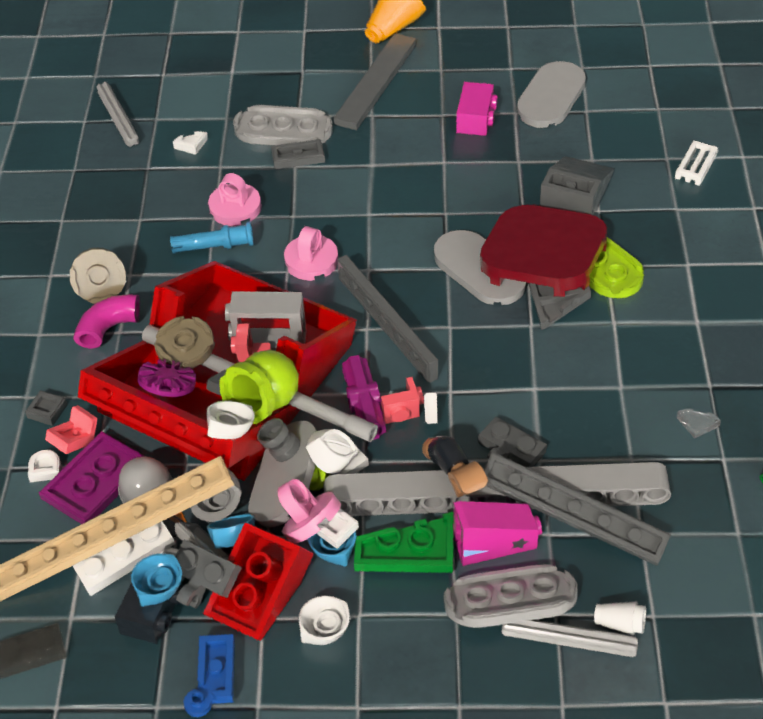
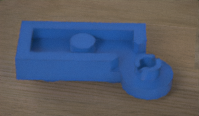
[183,634,235,717]

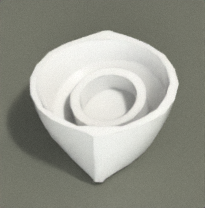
[207,401,255,439]
[306,429,359,474]
[299,596,350,645]

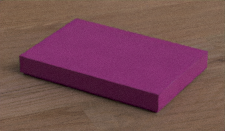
[39,431,144,524]

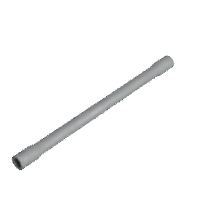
[142,325,378,442]

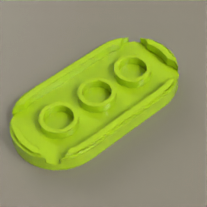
[589,237,644,298]

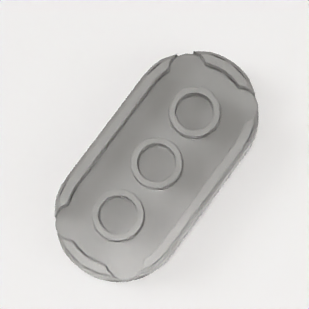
[517,61,586,128]
[233,105,333,145]
[434,230,526,305]
[248,421,317,528]
[444,564,577,628]

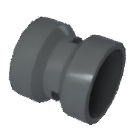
[257,418,300,462]

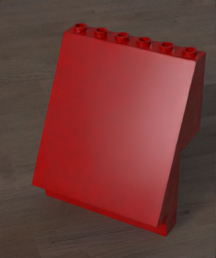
[77,261,357,481]

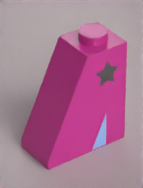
[453,501,542,566]

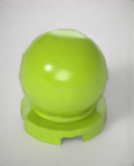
[219,349,299,424]

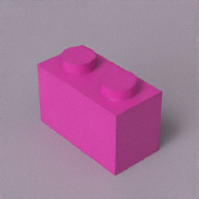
[456,82,498,136]

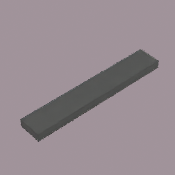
[334,33,416,130]
[337,255,438,383]
[484,452,671,566]

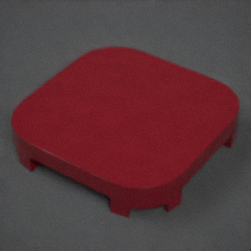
[480,205,607,297]

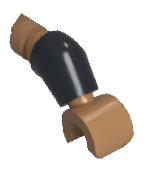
[422,435,488,498]

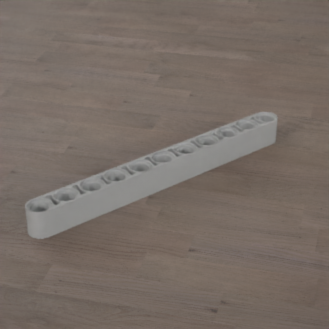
[324,462,671,516]

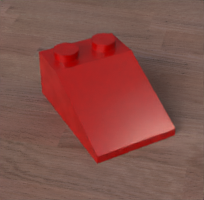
[203,522,314,641]

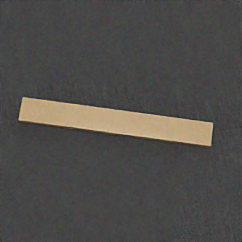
[0,456,234,601]

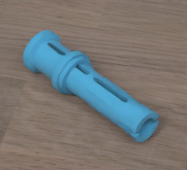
[170,222,254,254]

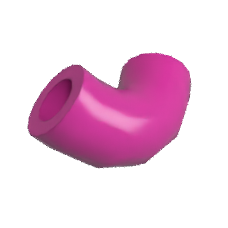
[74,294,140,349]

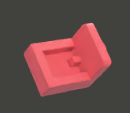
[231,323,271,362]
[381,377,424,424]
[45,405,97,454]

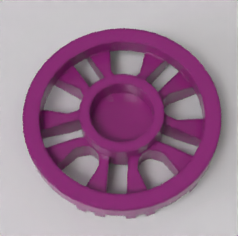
[138,359,196,397]

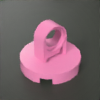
[208,173,261,226]
[284,226,338,281]
[277,479,341,544]

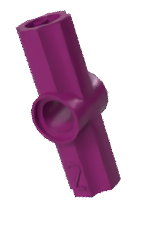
[342,355,386,440]

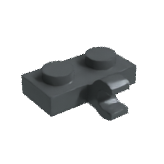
[478,417,547,467]
[176,539,242,609]

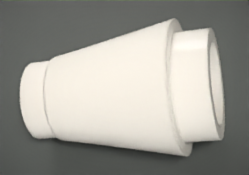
[595,601,646,636]

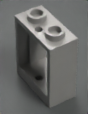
[225,291,307,351]

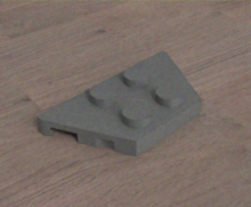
[528,283,591,330]

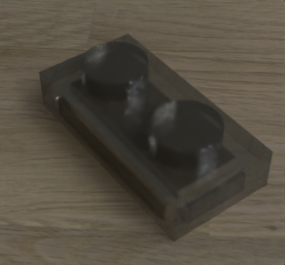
[0,623,67,679]

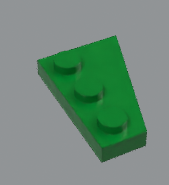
[354,512,453,573]

